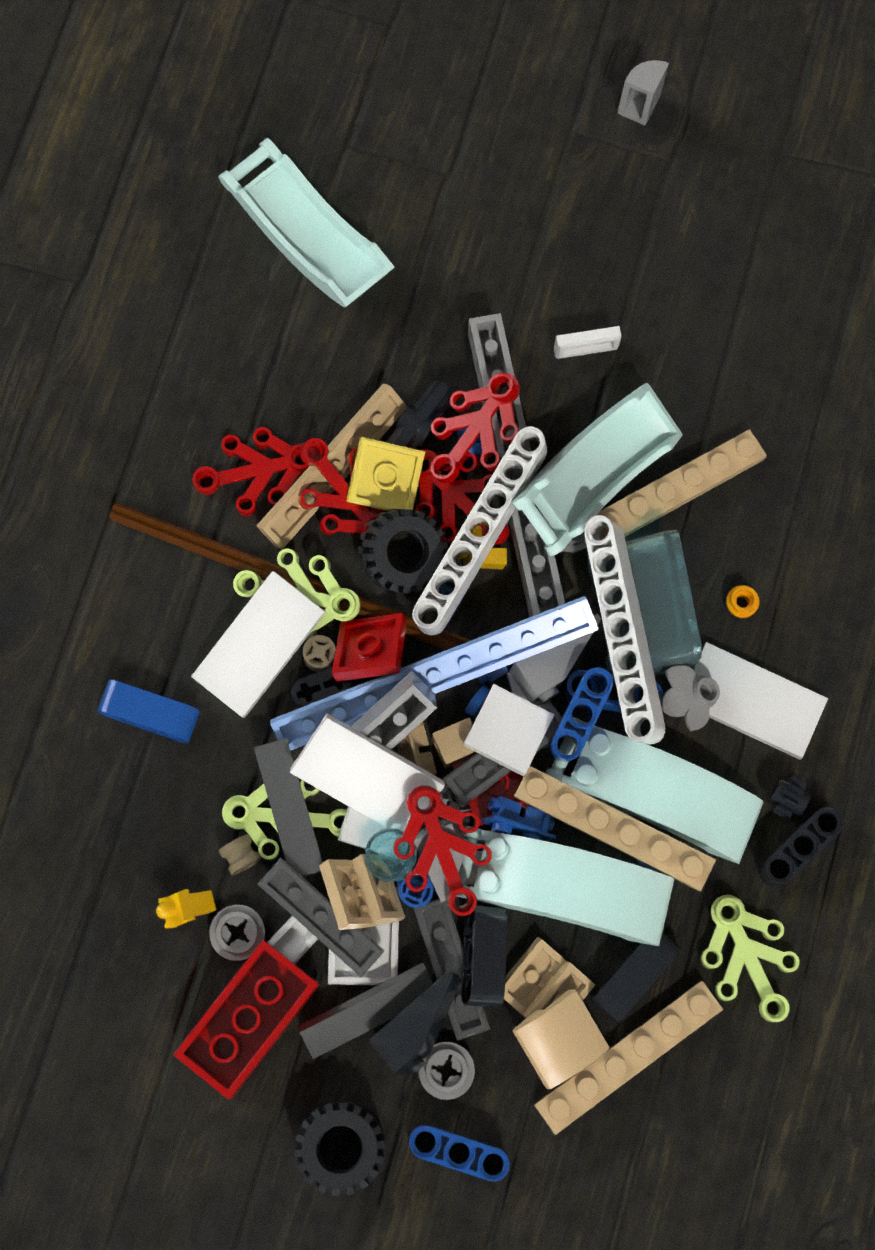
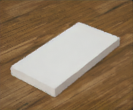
[191,571,326,718]
[693,642,828,760]
[290,714,445,836]

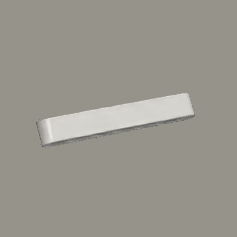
[413,427,547,635]
[584,515,665,745]

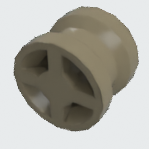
[303,635,336,673]
[218,834,262,876]

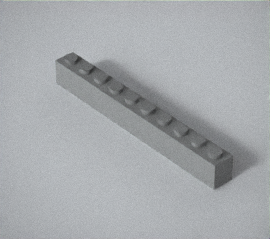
[468,313,565,618]

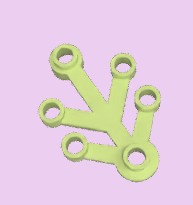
[233,549,361,641]
[222,780,347,860]
[700,895,800,1022]

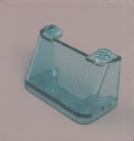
[588,530,702,675]

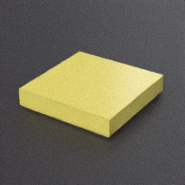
[346,437,425,511]

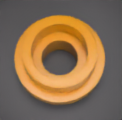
[726,585,759,618]

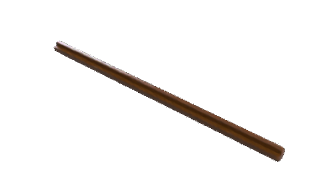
[109,503,471,650]

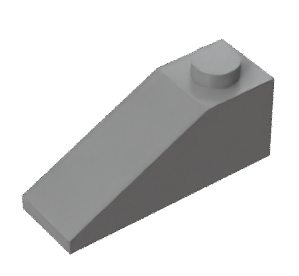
[509,614,601,703]

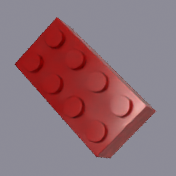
[173,940,320,1100]

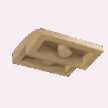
[319,854,405,930]
[504,937,595,1018]
[512,990,610,1089]

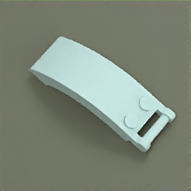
[218,138,394,308]
[512,382,683,556]
[545,717,764,864]
[457,826,674,947]

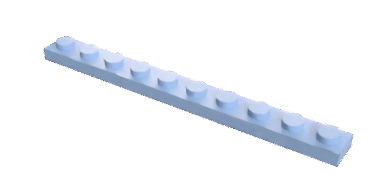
[270,596,598,750]

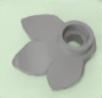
[661,665,720,731]

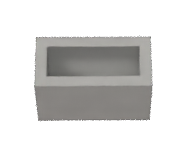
[617,60,669,126]

